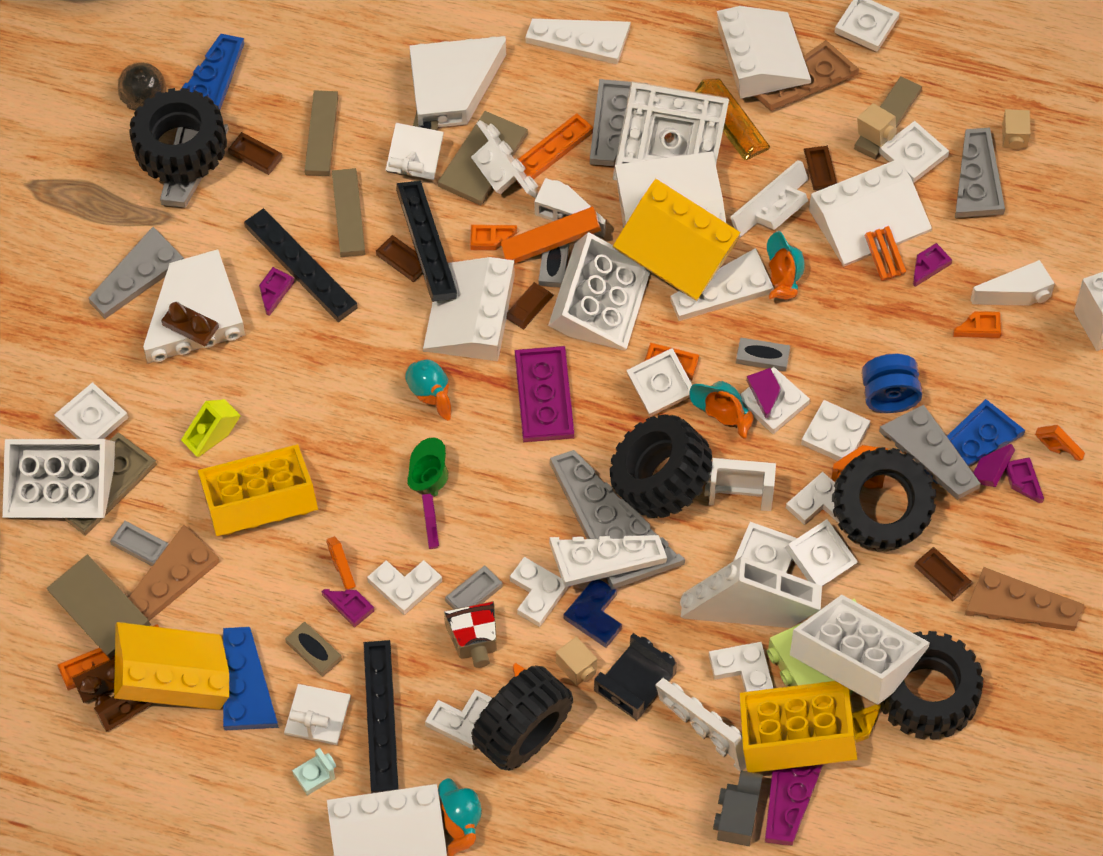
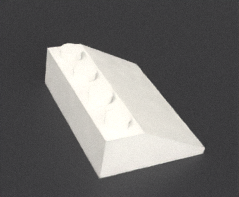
[717,6,811,99]
[615,151,726,228]
[809,159,932,267]
[548,232,650,350]
[423,257,515,361]
[2,439,115,518]
[790,595,930,705]
[327,784,447,856]

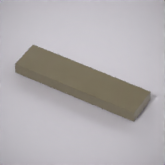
[854,76,922,160]
[305,90,338,176]
[332,168,365,257]

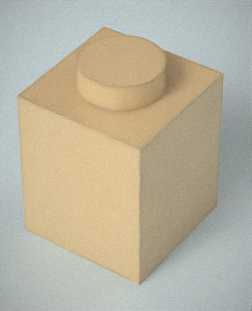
[857,103,897,147]
[1002,109,1030,149]
[556,636,597,686]

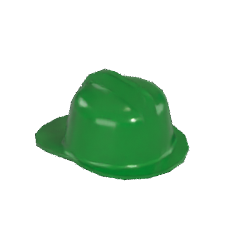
[407,437,449,497]

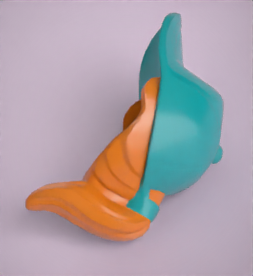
[767,231,805,300]
[405,359,451,421]
[689,381,754,439]
[438,778,482,856]

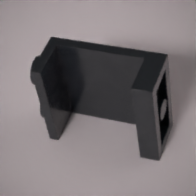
[594,633,677,721]

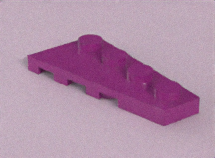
[765,764,823,846]

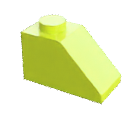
[181,399,241,457]

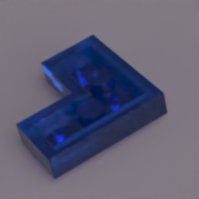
[563,579,622,648]

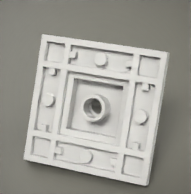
[613,81,729,180]

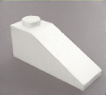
[534,178,606,238]
[970,260,1055,306]

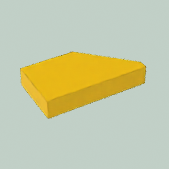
[852,704,880,743]

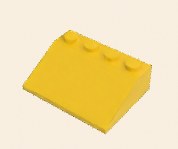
[613,178,740,301]
[198,444,318,536]
[114,622,229,710]
[740,681,858,773]

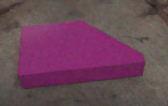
[913,243,952,287]
[259,267,294,316]
[746,368,781,419]
[973,444,1015,487]
[1005,457,1044,503]
[422,494,439,549]
[321,589,374,628]

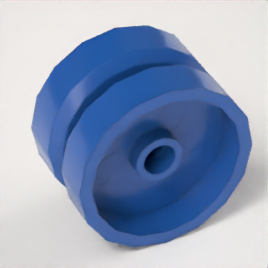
[861,354,922,413]

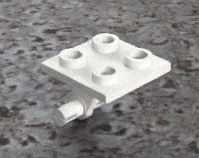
[386,123,444,180]
[284,684,351,745]

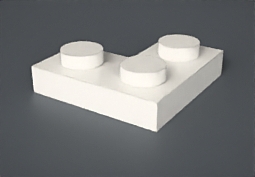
[786,472,840,525]
[510,557,569,627]
[367,560,442,615]
[709,642,773,692]
[425,690,492,749]

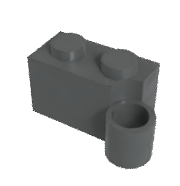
[713,770,763,847]

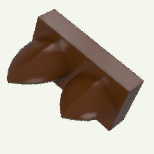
[161,302,219,346]
[72,657,115,703]
[94,695,153,732]

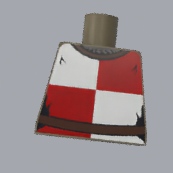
[444,601,497,668]

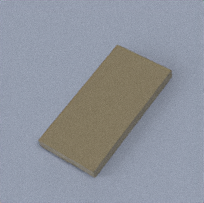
[438,111,528,206]
[63,432,157,536]
[46,554,151,659]

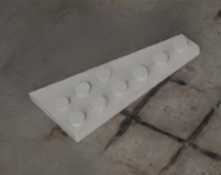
[550,450,685,590]

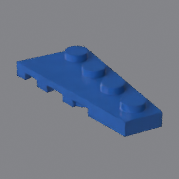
[180,34,245,110]
[924,399,1025,484]
[223,627,279,731]

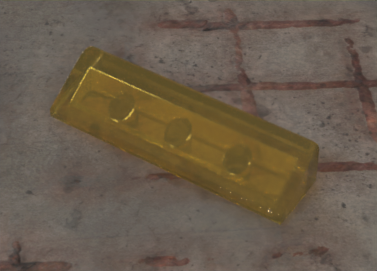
[695,79,770,160]

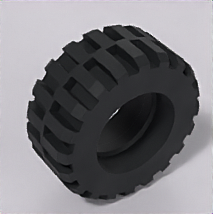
[129,88,227,184]
[610,414,712,518]
[832,447,936,551]
[880,631,984,740]
[471,666,573,771]

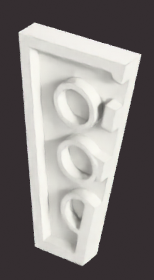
[525,19,631,64]
[670,248,774,321]
[549,535,667,587]
[656,678,746,772]

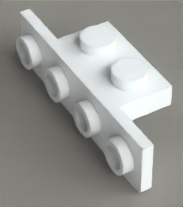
[471,120,539,198]
[731,160,808,237]

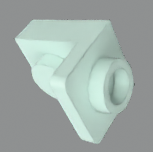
[292,748,336,796]

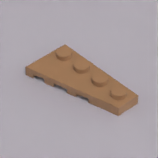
[755,40,859,111]
[128,525,220,621]
[965,567,1084,631]

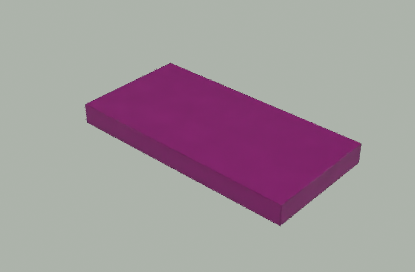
[515,346,574,443]

